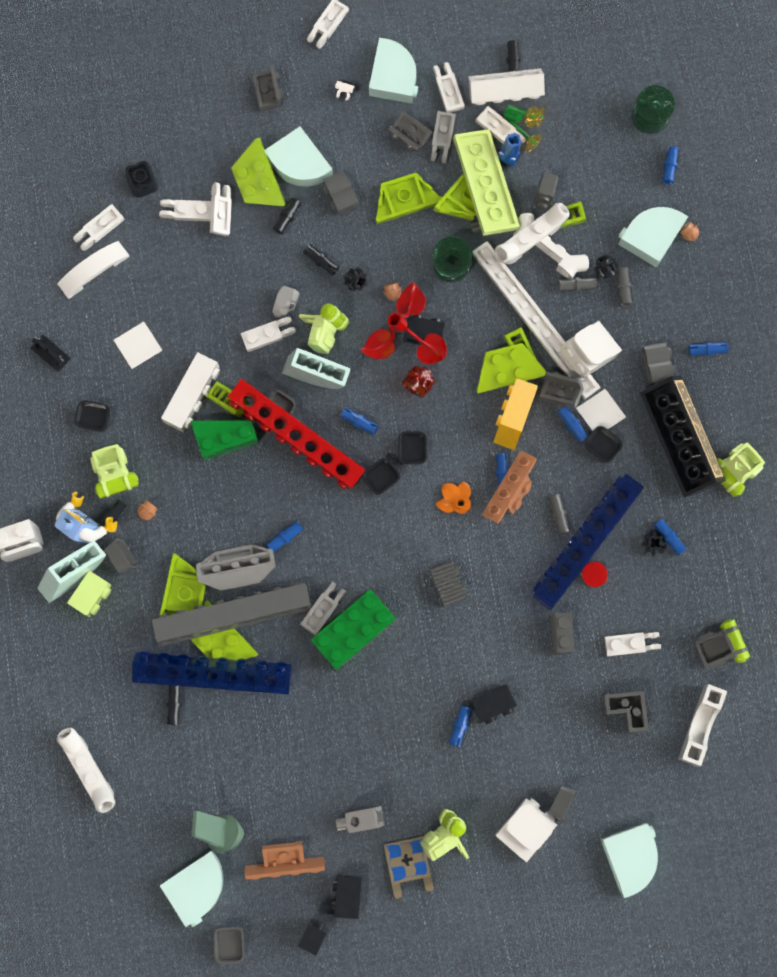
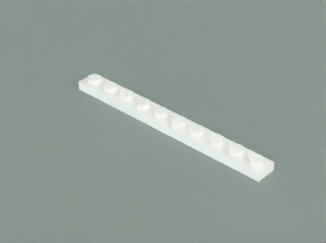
[472,241,601,400]

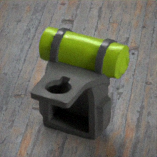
[695,619,750,669]

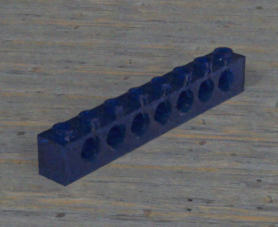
[532,474,645,611]
[132,651,292,695]

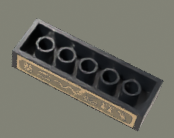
[640,376,726,497]

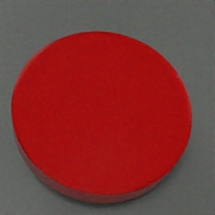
[582,562,608,588]

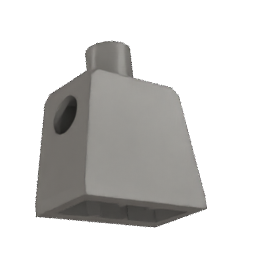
[336,806,385,833]

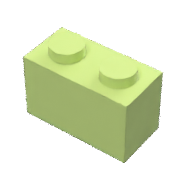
[67,571,112,618]

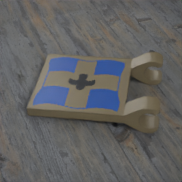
[384,836,434,899]

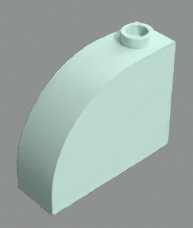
[369,38,418,104]
[265,127,333,186]
[618,207,688,267]
[282,348,350,389]
[37,541,106,603]
[600,823,658,898]
[160,850,223,928]

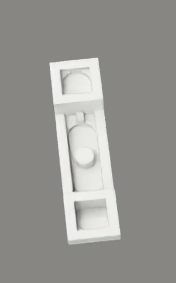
[57,241,129,299]

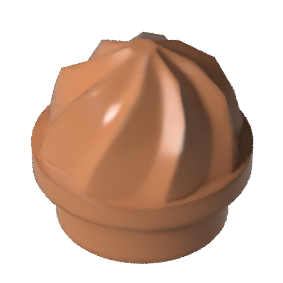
[680,222,699,241]
[383,282,401,301]
[138,500,158,520]

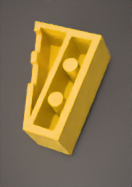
[493,378,538,450]

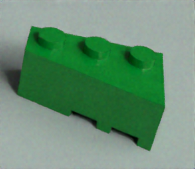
[191,421,258,461]

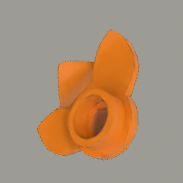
[436,481,471,514]

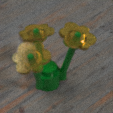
[504,105,545,152]

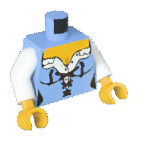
[55,492,117,543]

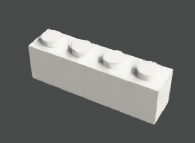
[468,68,545,105]
[161,352,220,433]

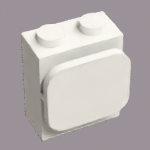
[560,321,622,379]
[0,519,44,562]
[495,798,557,862]

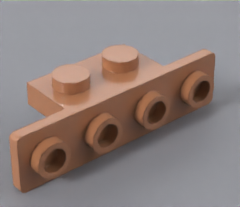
[482,451,537,524]
[244,841,325,880]

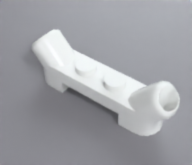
[495,203,570,264]
[513,213,589,279]
[57,728,115,813]

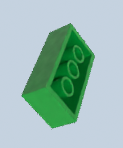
[311,589,396,671]

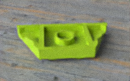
[231,137,286,206]
[376,173,442,224]
[433,173,477,221]
[476,343,546,393]
[160,553,207,616]
[191,600,259,668]

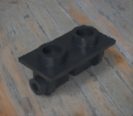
[30,335,71,372]

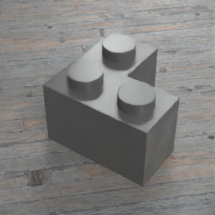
[601,691,649,733]

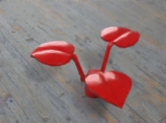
[361,282,447,364]

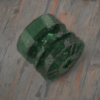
[631,85,675,134]
[433,236,472,282]

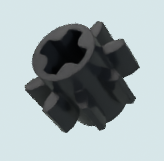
[594,255,618,279]
[344,268,367,291]
[641,532,667,557]

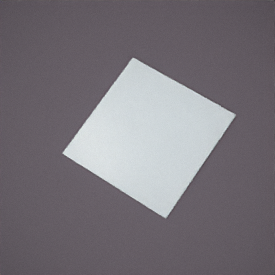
[114,322,162,369]
[576,389,626,431]

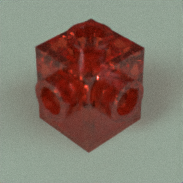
[402,366,436,398]

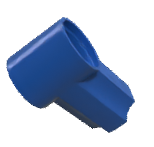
[498,133,522,167]

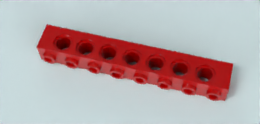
[227,378,365,490]

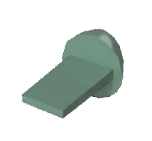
[192,811,244,853]

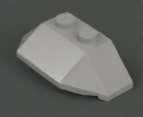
[196,544,275,590]

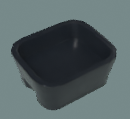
[125,161,158,198]
[74,400,110,432]
[585,426,623,463]
[398,431,427,465]
[362,458,400,495]

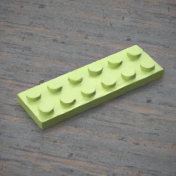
[453,129,520,236]

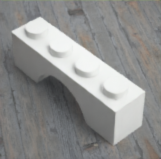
[678,684,727,766]

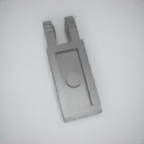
[431,111,456,163]
[300,582,346,636]

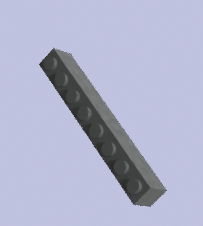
[152,582,311,647]

